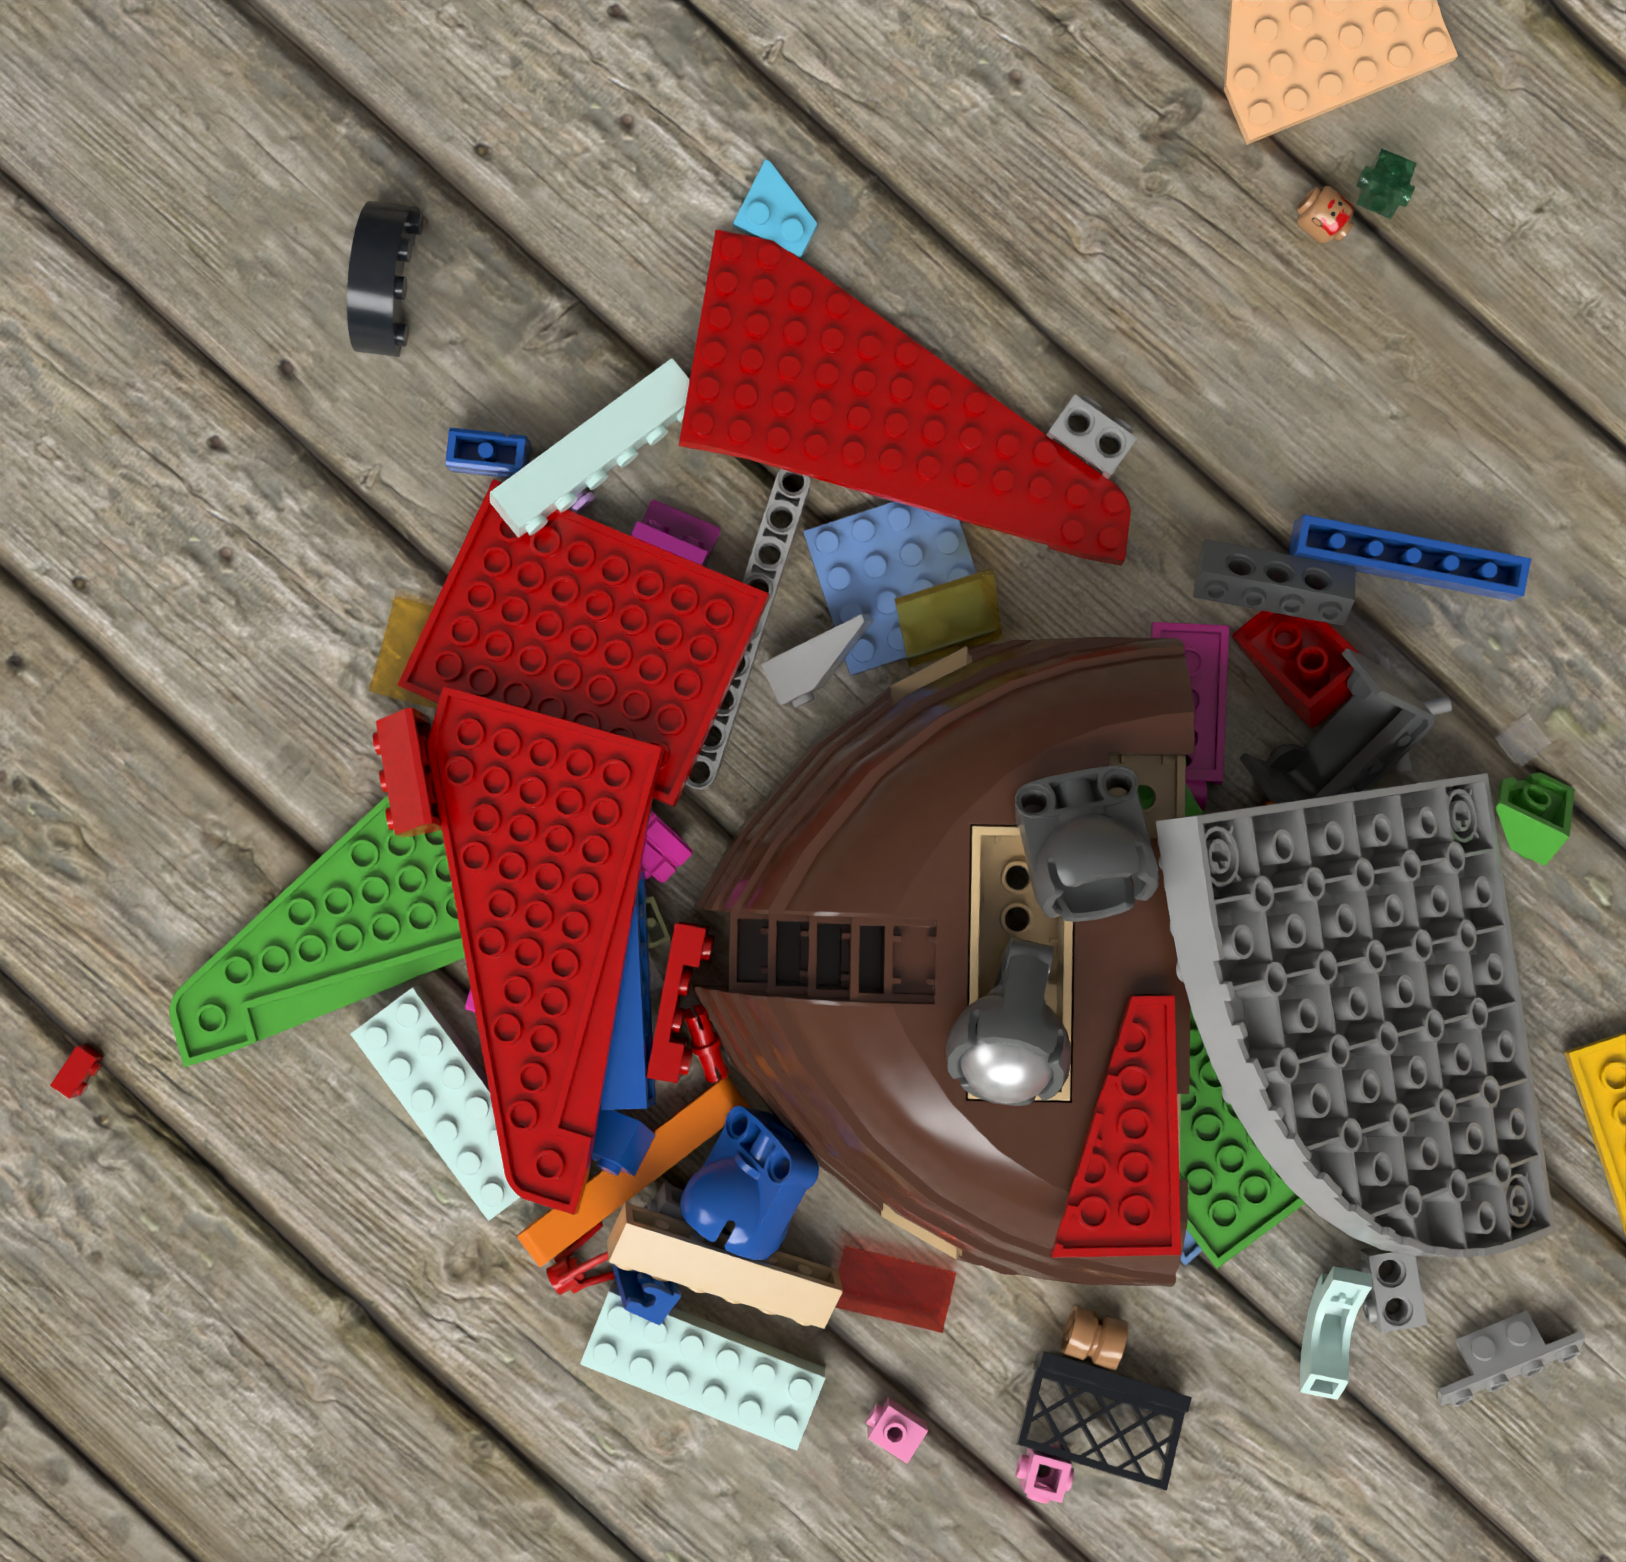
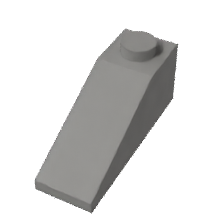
[761,613,874,708]

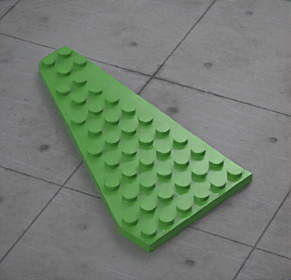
[169,795,465,1067]

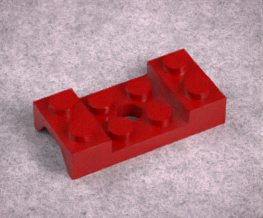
[646,921,715,1083]

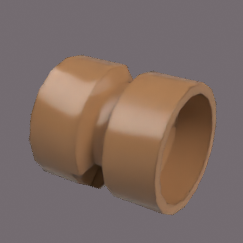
[1061,1305,1129,1371]

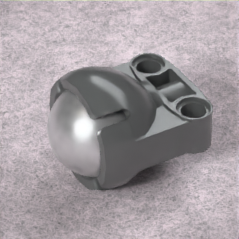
[945,937,1071,1106]

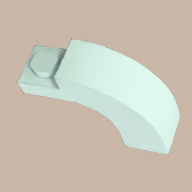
[1300,1266,1372,1400]

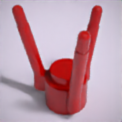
[546,1222,616,1295]

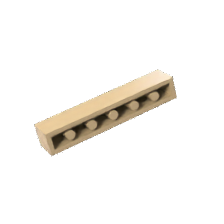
[607,1202,843,1329]

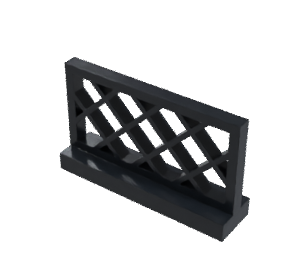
[1016,1351,1192,1491]

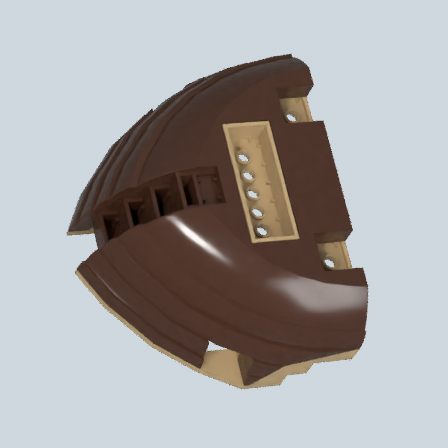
[693,637,1195,1287]

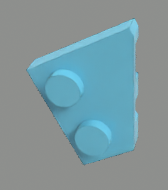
[733,159,817,259]

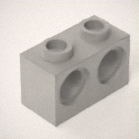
[1046,394,1137,479]
[1356,1247,1428,1333]

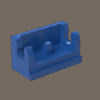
[612,1264,681,1326]

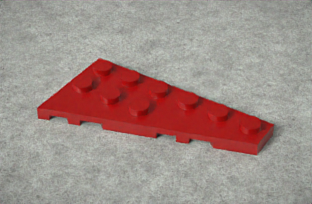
[1050,995,1181,1258]

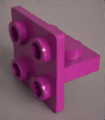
[631,500,721,567]

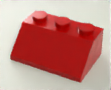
[372,707,442,838]

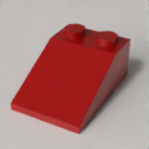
[1232,610,1361,729]

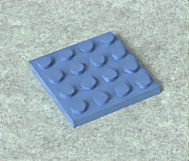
[803,501,995,676]

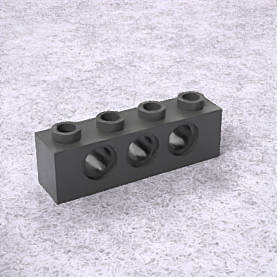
[1193,539,1356,626]

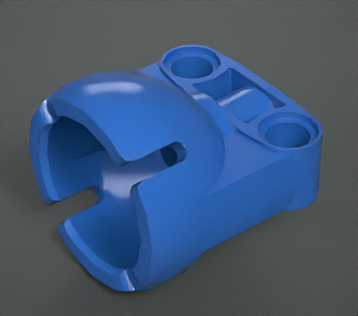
[680,1106,819,1260]

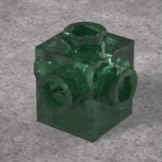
[1356,148,1417,219]

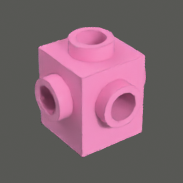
[1015,1442,1074,1504]

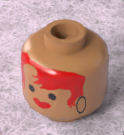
[1296,186,1354,244]

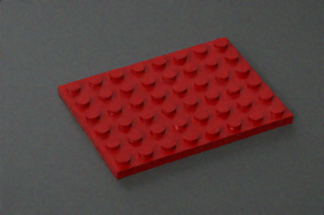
[397,479,770,807]

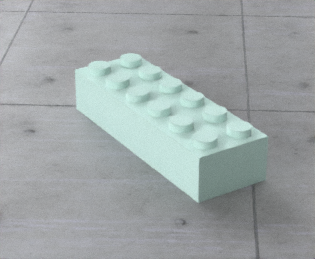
[350,985,520,1221]
[580,1283,826,1451]

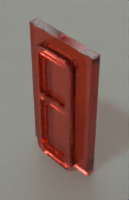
[835,1245,956,1333]

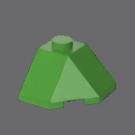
[1496,772,1575,866]

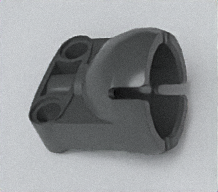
[1015,766,1160,922]

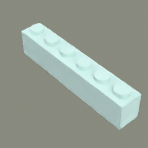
[490,358,690,538]

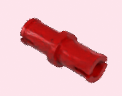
[683,1005,729,1083]

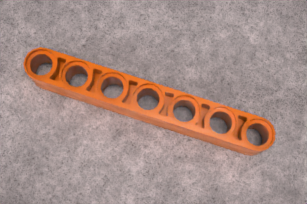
[516,1077,750,1268]

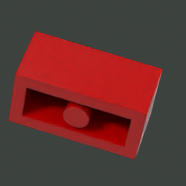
[50,1044,103,1099]

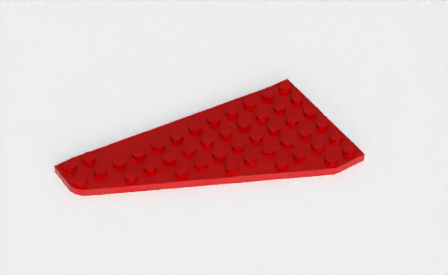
[678,229,1131,566]
[427,686,665,1215]

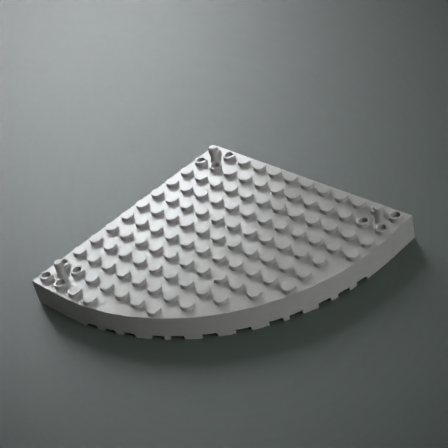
[1156,773,1556,1257]

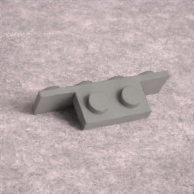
[1437,1310,1585,1407]

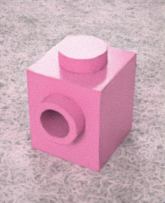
[865,1397,928,1463]

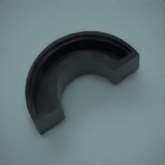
[347,201,424,357]

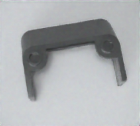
[1239,648,1435,803]

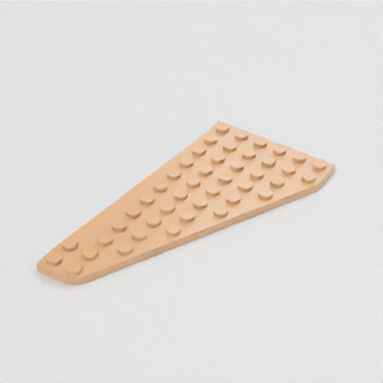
[1224,0,1458,145]

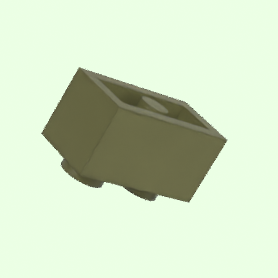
[646,895,672,949]

